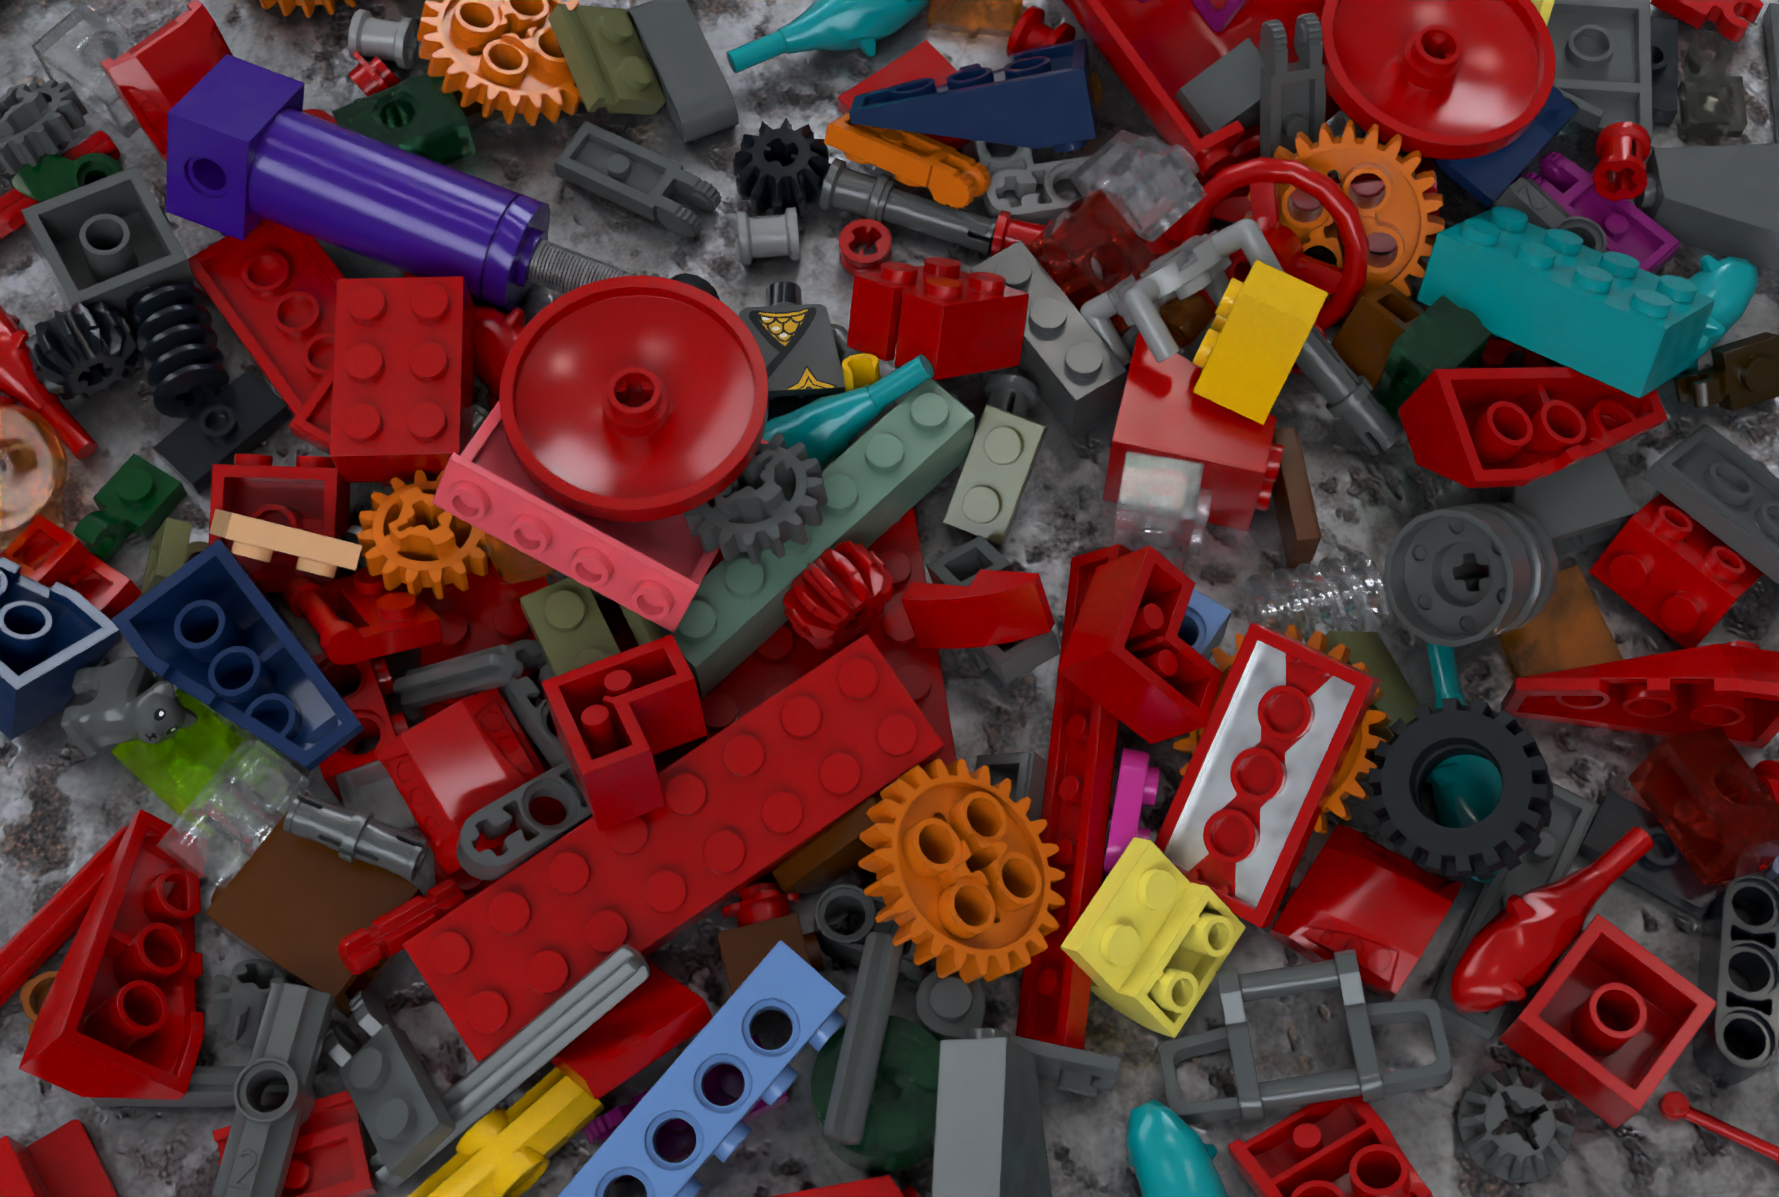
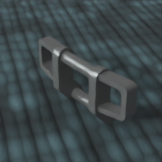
[1160,949,1453,1125]

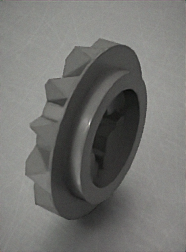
[1458,1066,1575,1182]

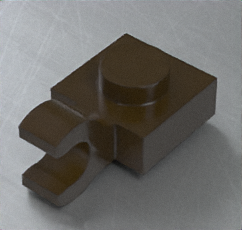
[1674,332,1779,411]

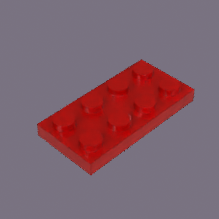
[188,219,345,417]

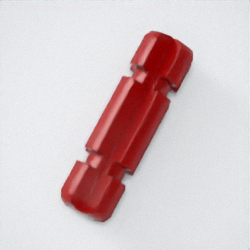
[337,880,467,975]

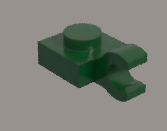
[73,453,188,562]

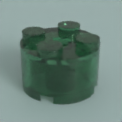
[811,1015,940,1174]

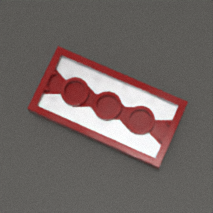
[1154,622,1381,929]

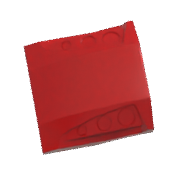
[99,0,233,163]
[376,688,566,877]
[1269,824,1463,1001]
[1228,1096,1433,1197]

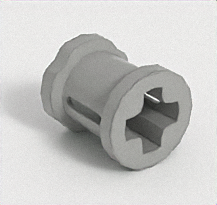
[348,9,420,70]
[737,207,801,265]

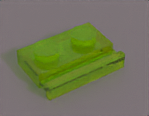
[111,688,275,841]

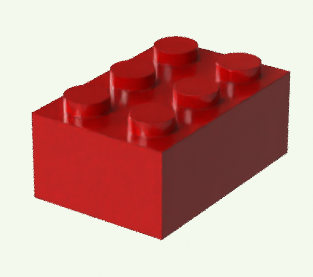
[330,276,475,483]

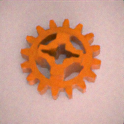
[357,470,499,599]

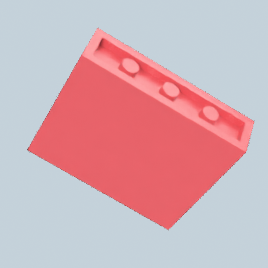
[432,401,769,633]

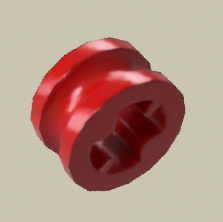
[839,219,892,277]

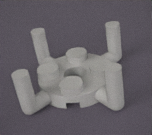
[1080,218,1285,367]

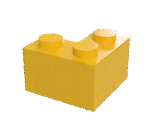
[1192,260,1328,425]

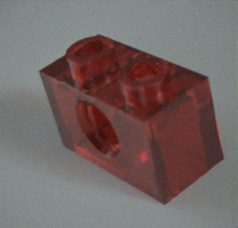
[1027,189,1156,332]
[1628,727,1779,886]

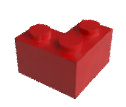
[1057,545,1223,744]
[541,634,708,831]

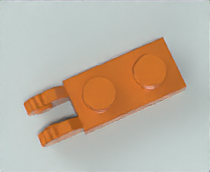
[824,112,992,210]

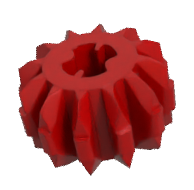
[782,541,894,652]

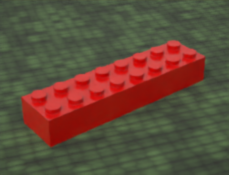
[402,634,944,1063]

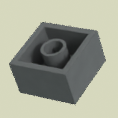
[21,166,195,323]

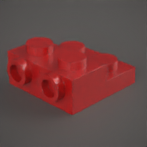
[208,454,350,594]

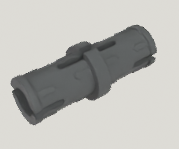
[283,790,430,881]

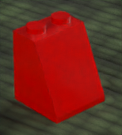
[1103,333,1284,532]

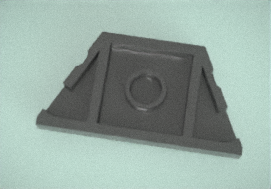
[1547,0,1653,149]

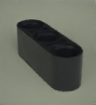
[1693,875,1779,1085]

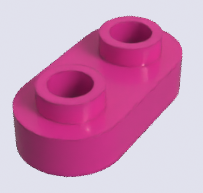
[1102,748,1160,876]

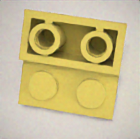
[1060,837,1246,1038]

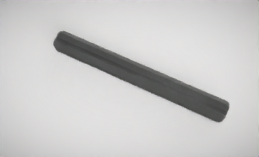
[369,944,651,1188]

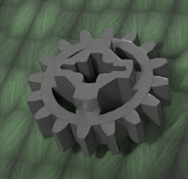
[0,79,88,175]
[684,433,828,565]

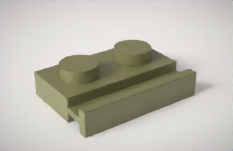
[548,3,666,115]

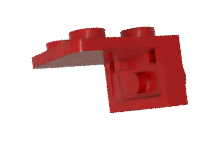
[1589,493,1764,649]

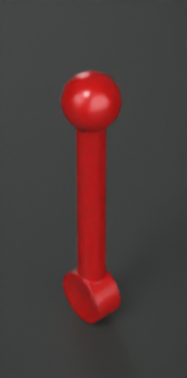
[1658,1091,1779,1167]

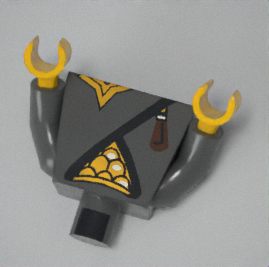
[739,281,881,422]

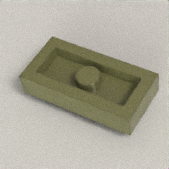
[943,405,1048,545]

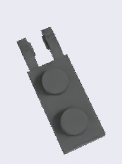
[1259,13,1326,158]
[554,121,722,239]
[323,990,456,1179]

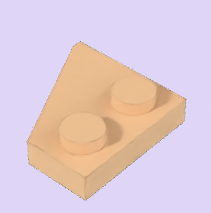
[209,509,362,578]

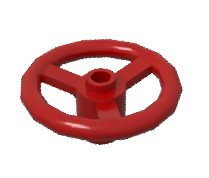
[1181,156,1369,332]

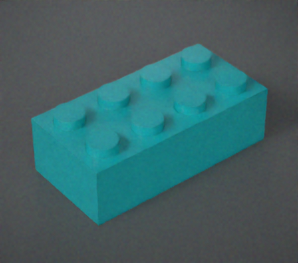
[1417,206,1716,399]

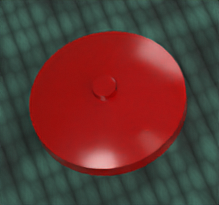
[1318,0,1556,160]
[499,275,769,522]

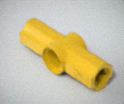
[407,1067,605,1197]

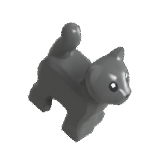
[61,656,198,757]

